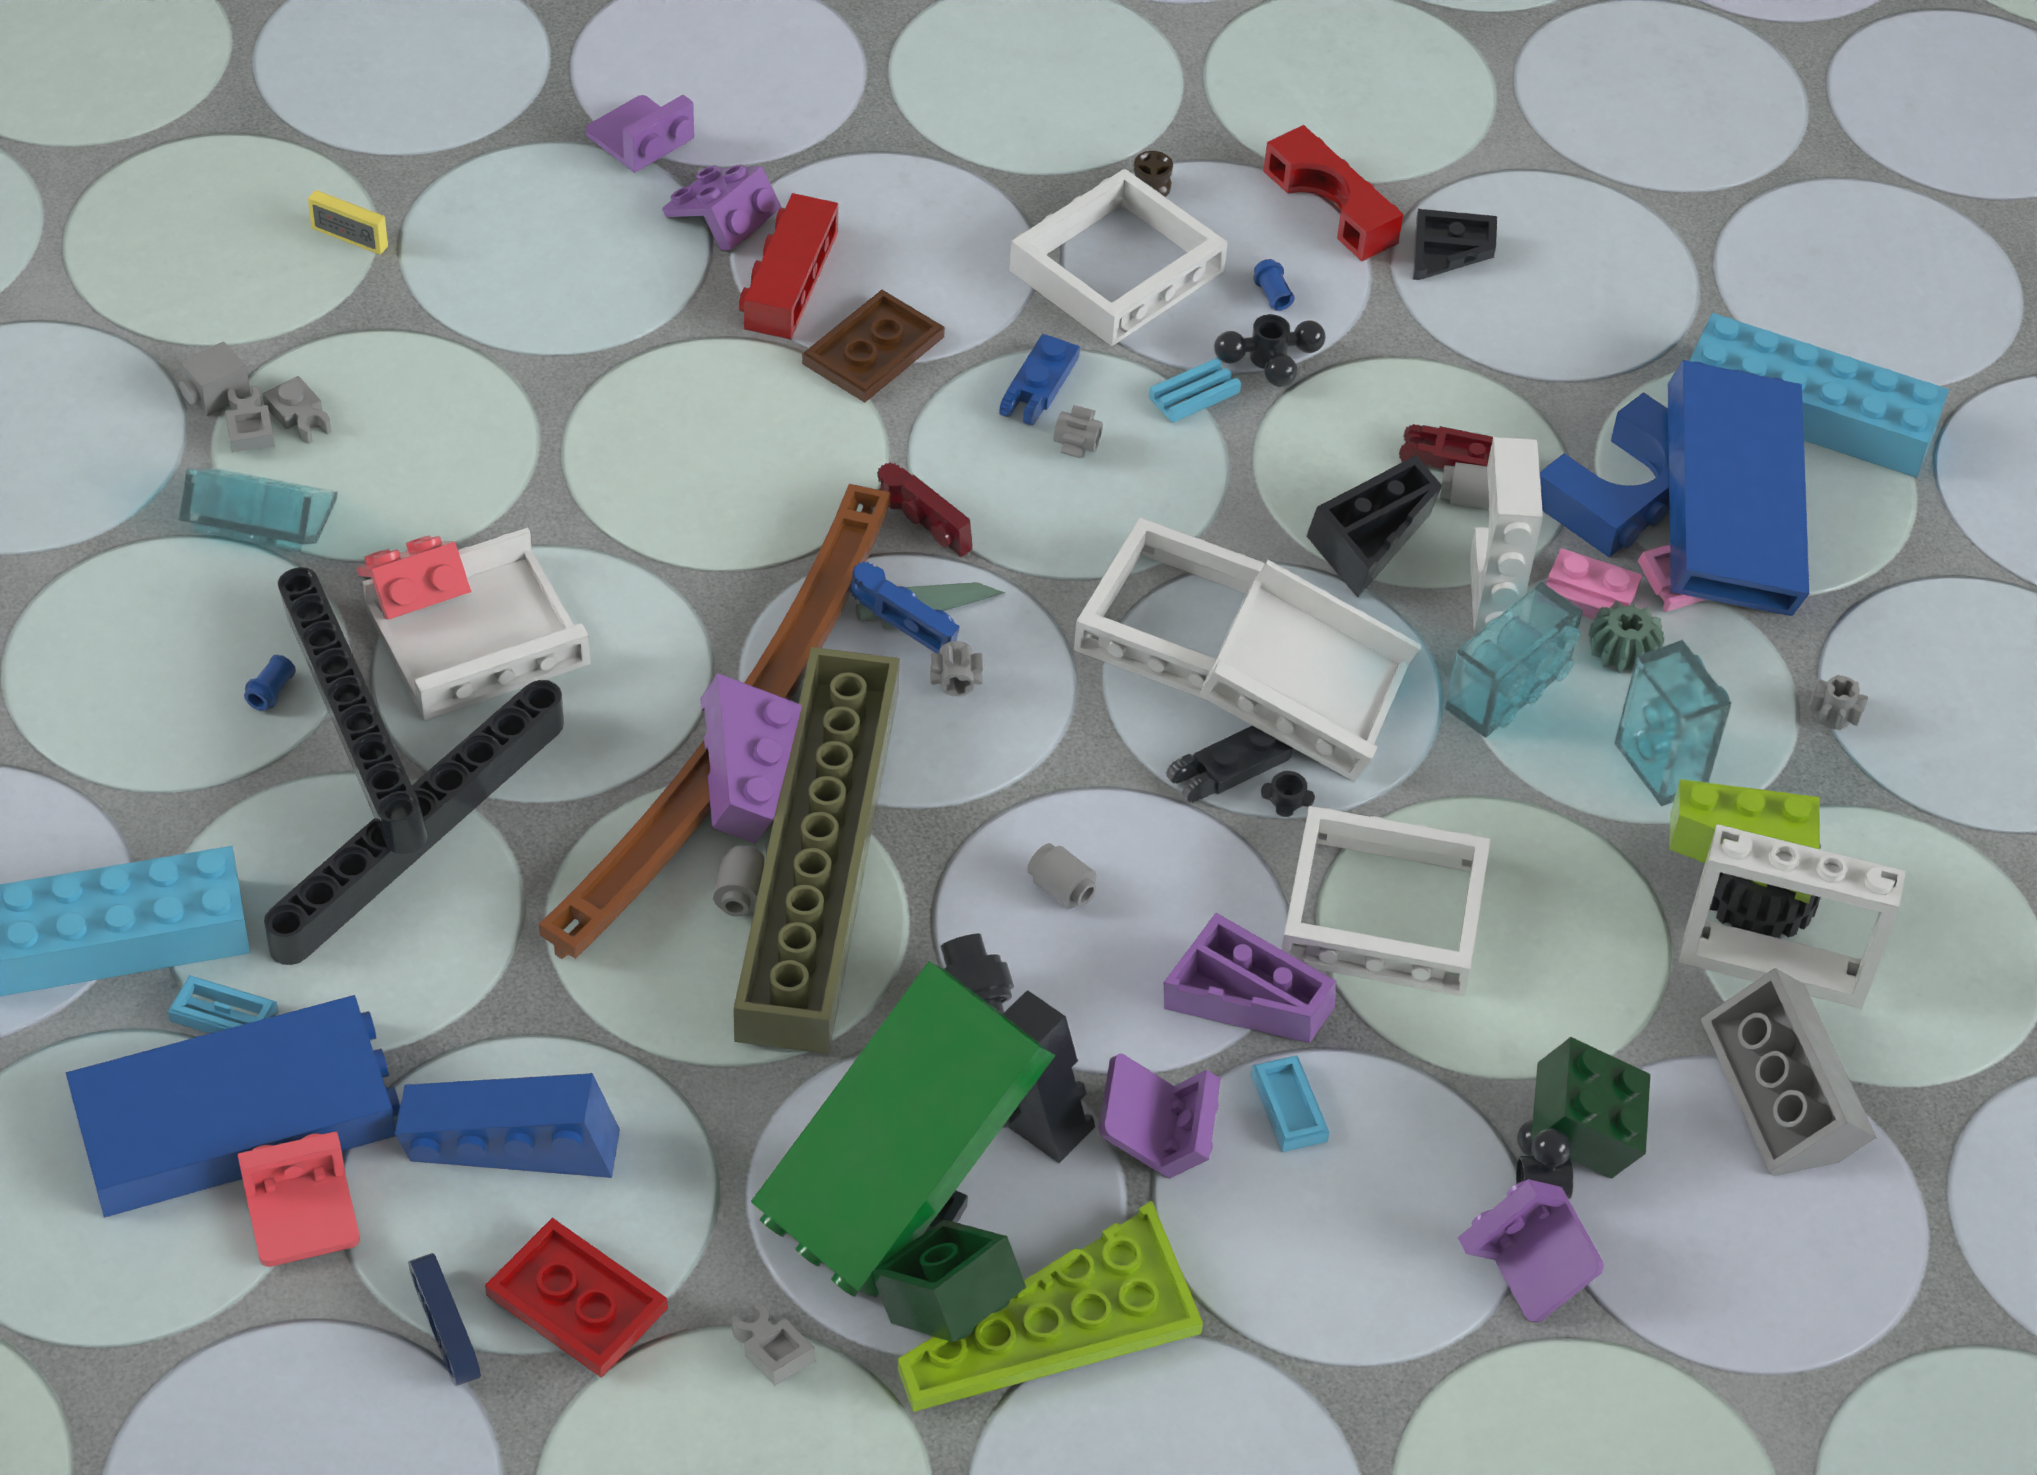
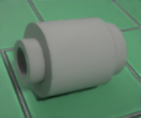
[1440,462,1489,509]
[1027,843,1097,909]
[713,846,764,916]

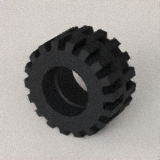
[1709,844,1821,939]

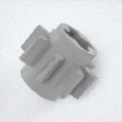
[1053,405,1103,458]
[930,641,983,696]
[1809,675,1868,730]

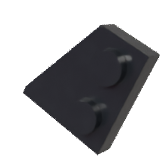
[1413,209,1497,280]

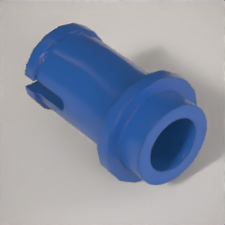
[1253,259,1295,311]
[244,654,296,711]

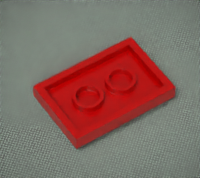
[485,1218,668,1378]

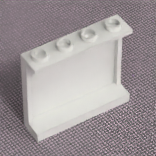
[363,528,591,721]
[1198,560,1422,782]

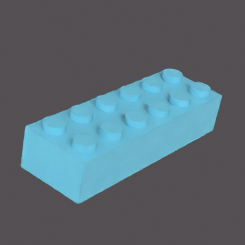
[1690,313,1950,478]
[0,846,250,997]

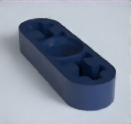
[408,1253,481,1386]

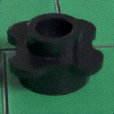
[1261,771,1315,817]

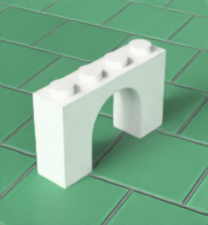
[1469,437,1543,635]

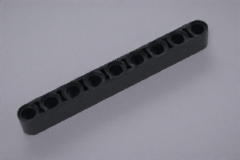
[278,567,428,854]
[264,680,564,965]

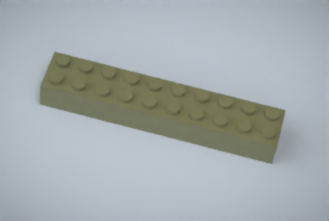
[733,647,900,1054]

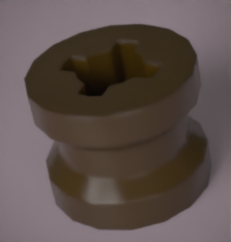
[1133,151,1173,197]

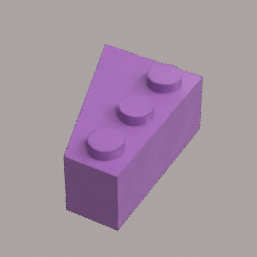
[700,673,802,843]

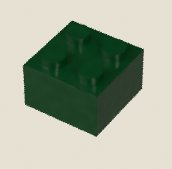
[1531,1037,1651,1179]
[871,1219,1026,1342]

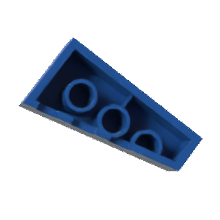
[394,1073,620,1178]

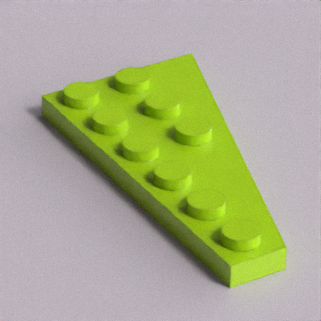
[898,1201,1203,1412]

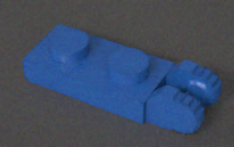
[999,333,1080,426]
[849,561,960,653]

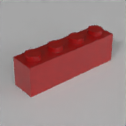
[739,193,838,340]

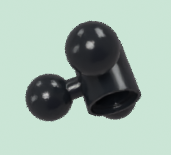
[1214,314,1326,387]
[1516,1119,1573,1199]

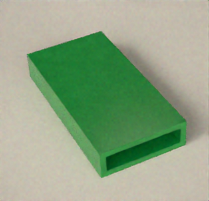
[751,961,1055,1297]

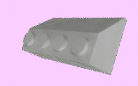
[1700,968,1877,1176]

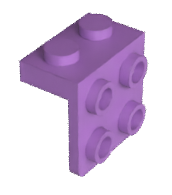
[586,95,694,173]
[662,164,781,250]
[1098,1053,1221,1179]
[1458,1179,1604,1323]

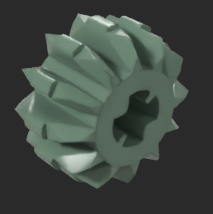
[1588,600,1665,674]

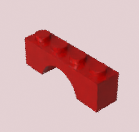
[1263,125,1403,261]

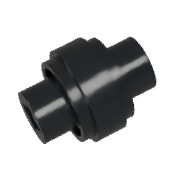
[940,933,1014,1014]

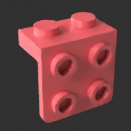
[356,535,471,620]
[237,1131,360,1267]

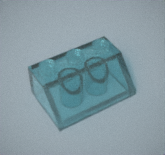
[178,468,338,551]

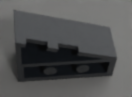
[1003,990,1096,1163]

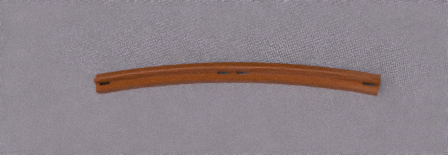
[539,484,890,959]

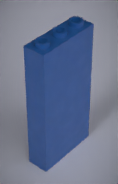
[1668,360,1810,616]
[65,995,400,1218]

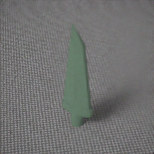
[856,582,1005,629]

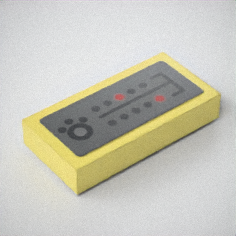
[308,190,388,255]

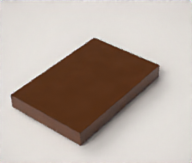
[802,289,945,403]

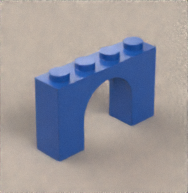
[1540,392,1669,557]

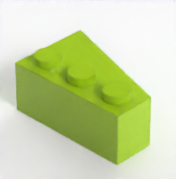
[1669,779,1820,904]

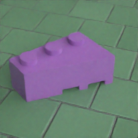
[1163,913,1336,1043]

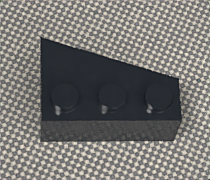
[1306,455,1442,598]

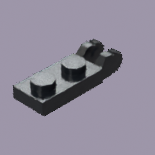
[1165,725,1293,803]

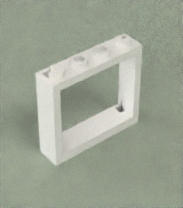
[1009,168,1228,346]
[1074,518,1299,700]
[1282,806,1491,997]
[1678,824,1906,1009]

